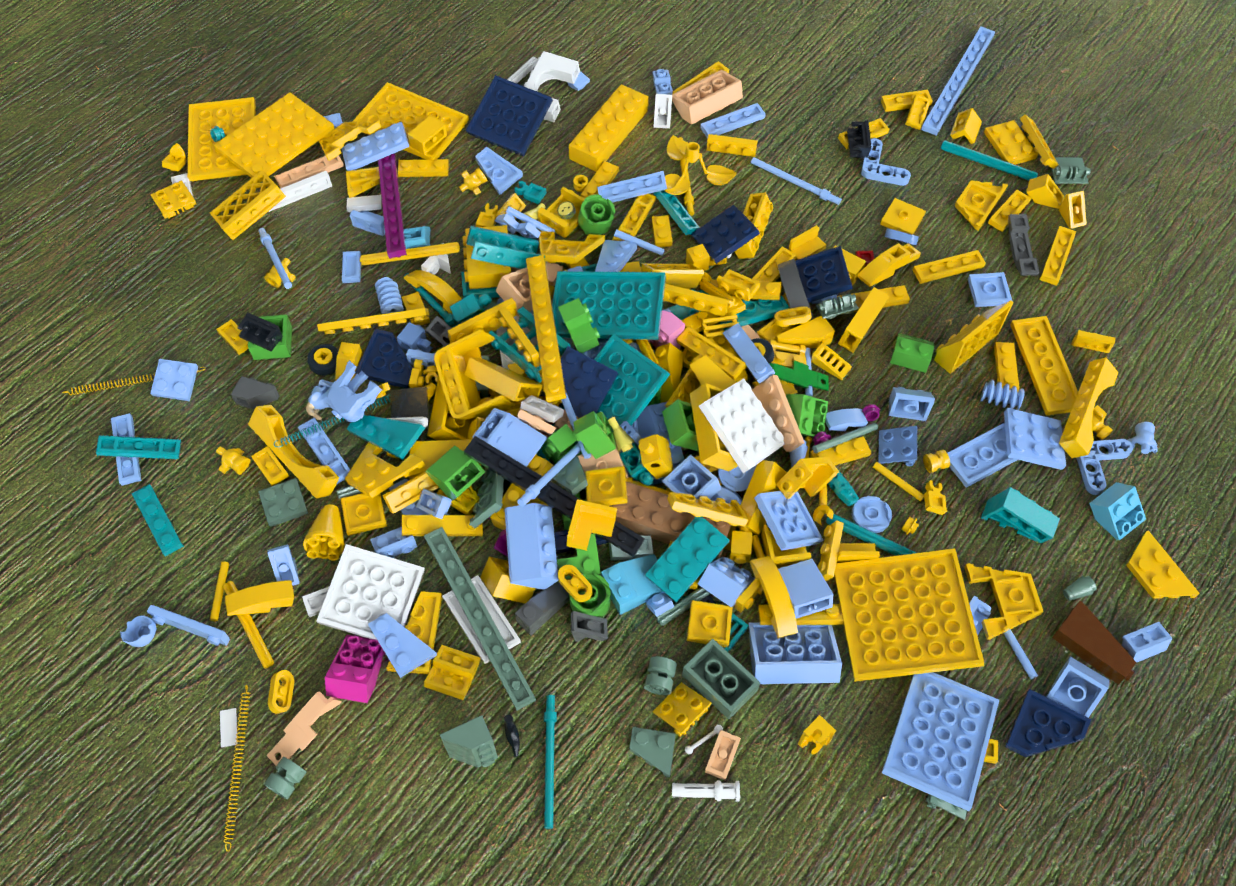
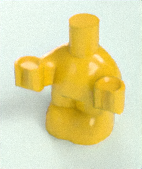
[459,167,488,196]
[264,258,296,288]
[216,446,250,475]

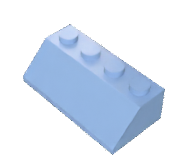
[505,503,559,590]

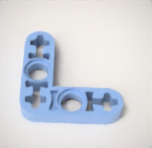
[861,138,911,186]
[1076,439,1133,495]

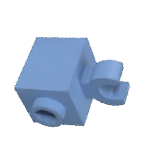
[397,322,433,353]

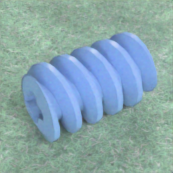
[375,277,404,314]
[980,380,1024,410]

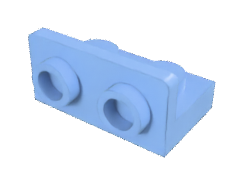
[370,527,417,558]

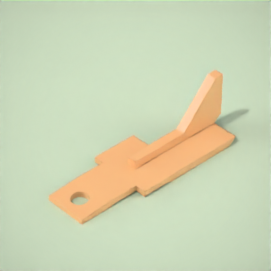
[267,691,342,765]

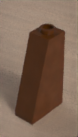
[1052,601,1136,684]

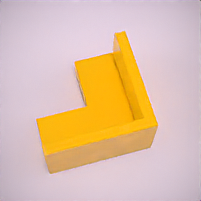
[567,499,617,551]
[761,525,811,569]
[480,556,536,604]

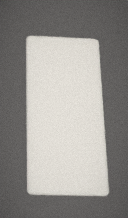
[220,708,238,747]

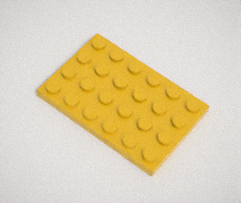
[352,82,469,161]
[214,92,335,183]
[187,97,256,181]

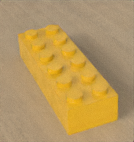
[569,84,649,172]

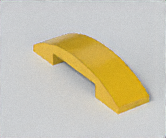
[404,270,462,314]
[750,556,798,638]

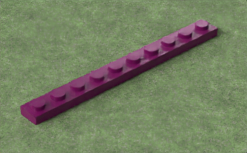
[378,153,407,259]

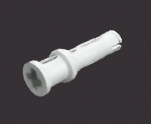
[672,780,740,802]

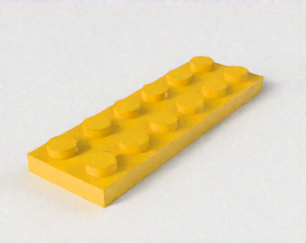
[1010,316,1078,416]

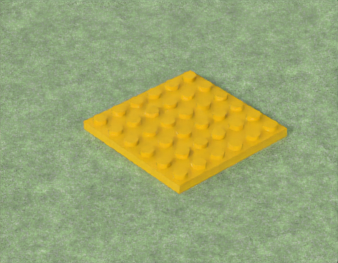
[834,548,984,682]

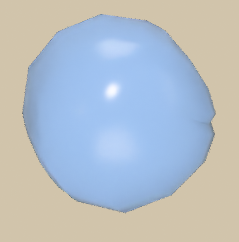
[120,615,156,647]

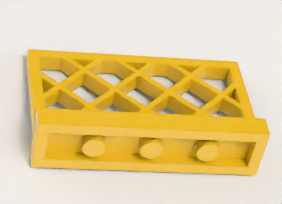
[210,170,286,240]

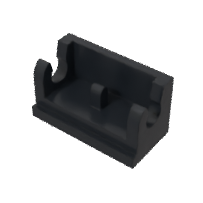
[847,120,872,158]
[238,312,283,351]

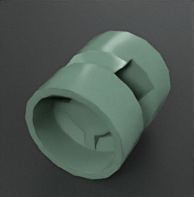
[644,656,677,695]
[264,757,307,800]

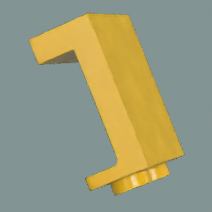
[537,187,585,238]
[776,457,839,499]

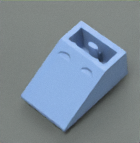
[472,408,547,467]

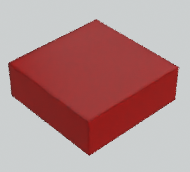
[855,251,874,268]

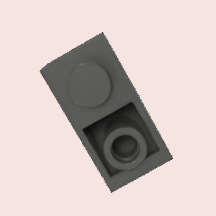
[231,376,280,409]

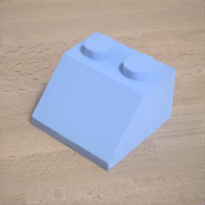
[888,387,935,421]
[662,455,721,499]
[1046,657,1109,718]

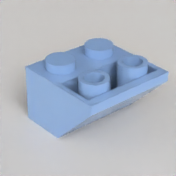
[698,557,755,607]

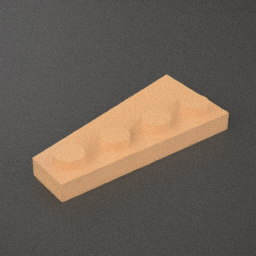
[752,375,805,452]

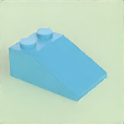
[601,554,662,615]

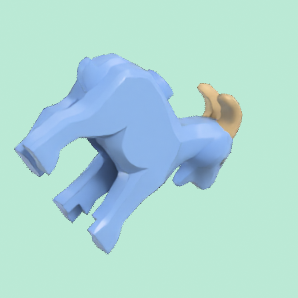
[306,360,382,422]

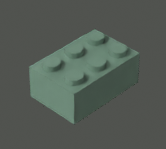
[682,639,760,720]

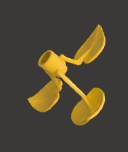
[664,135,736,195]

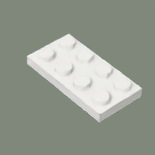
[442,575,521,664]

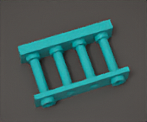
[466,226,545,269]
[489,307,571,383]

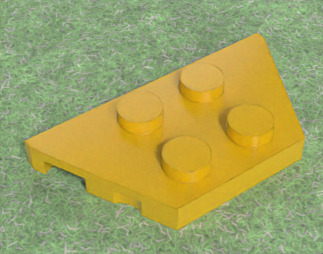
[955,180,1008,231]
[1126,530,1200,598]

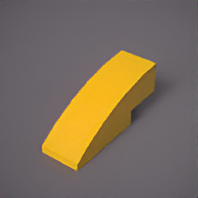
[225,580,294,616]

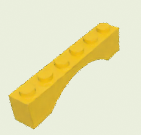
[1059,357,1118,458]
[248,405,339,498]

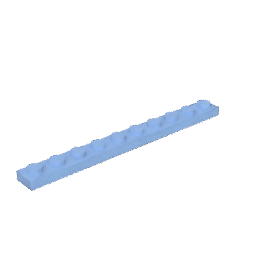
[921,27,995,136]

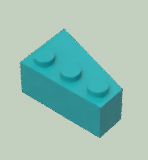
[981,487,1060,543]

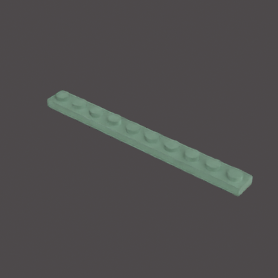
[424,527,536,711]

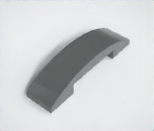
[1008,214,1040,276]
[777,259,814,326]

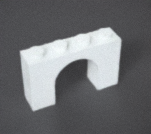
[524,51,580,122]

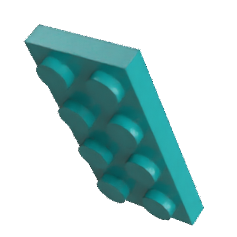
[645,516,730,603]

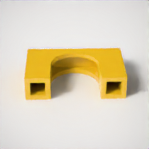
[462,225,511,289]

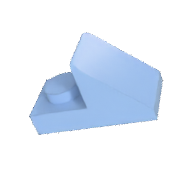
[417,489,452,519]
[267,544,300,586]

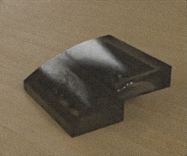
[390,387,429,426]

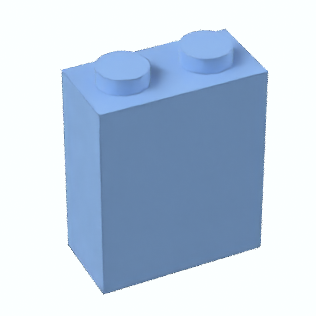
[778,559,833,619]

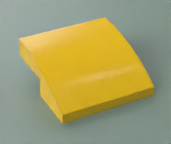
[424,645,480,700]

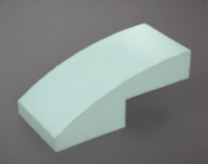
[609,536,653,560]

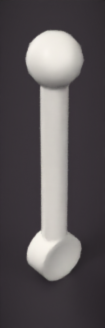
[685,725,723,754]

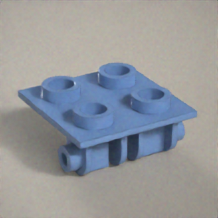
[878,426,917,466]

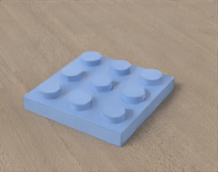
[1004,408,1066,470]
[754,491,823,551]

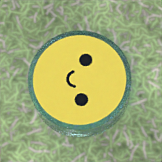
[557,202,576,219]

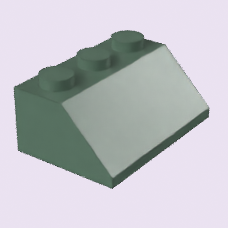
[440,715,498,767]

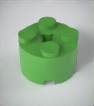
[578,194,615,235]
[569,574,611,618]

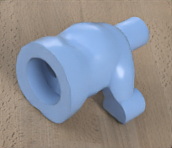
[1128,422,1157,454]

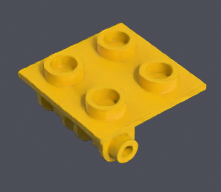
[150,180,196,219]
[653,682,711,737]

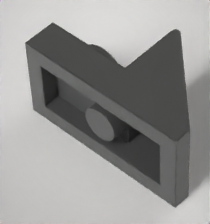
[571,611,608,642]

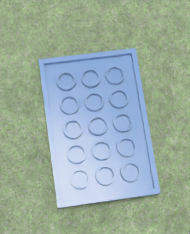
[882,672,999,811]

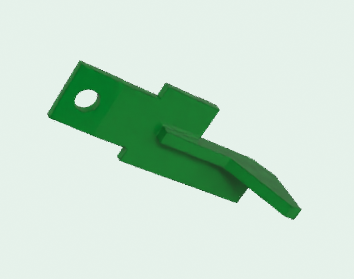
[769,360,829,391]

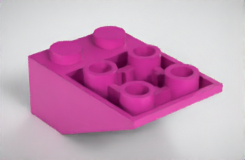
[325,634,385,703]

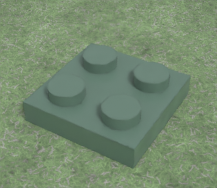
[258,478,308,527]

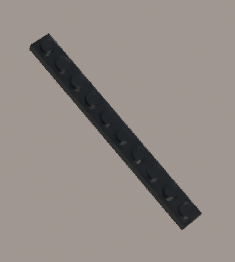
[464,436,645,557]

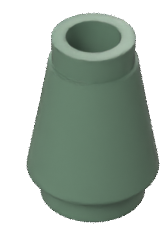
[1063,576,1097,601]

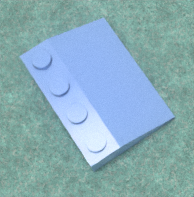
[748,622,842,684]

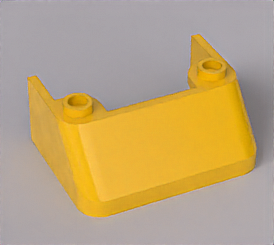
[434,329,516,420]

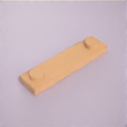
[274,155,344,189]

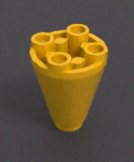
[303,504,345,561]

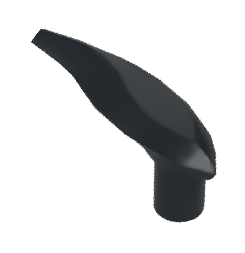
[504,714,520,757]

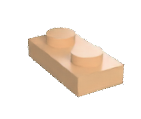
[705,730,741,781]

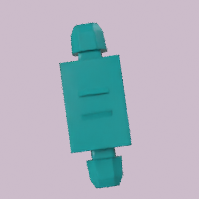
[444,293,492,326]
[620,443,653,486]

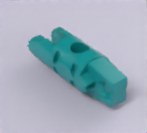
[828,466,859,506]

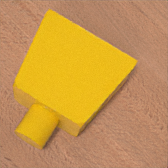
[639,434,674,479]

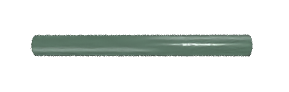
[813,423,878,453]

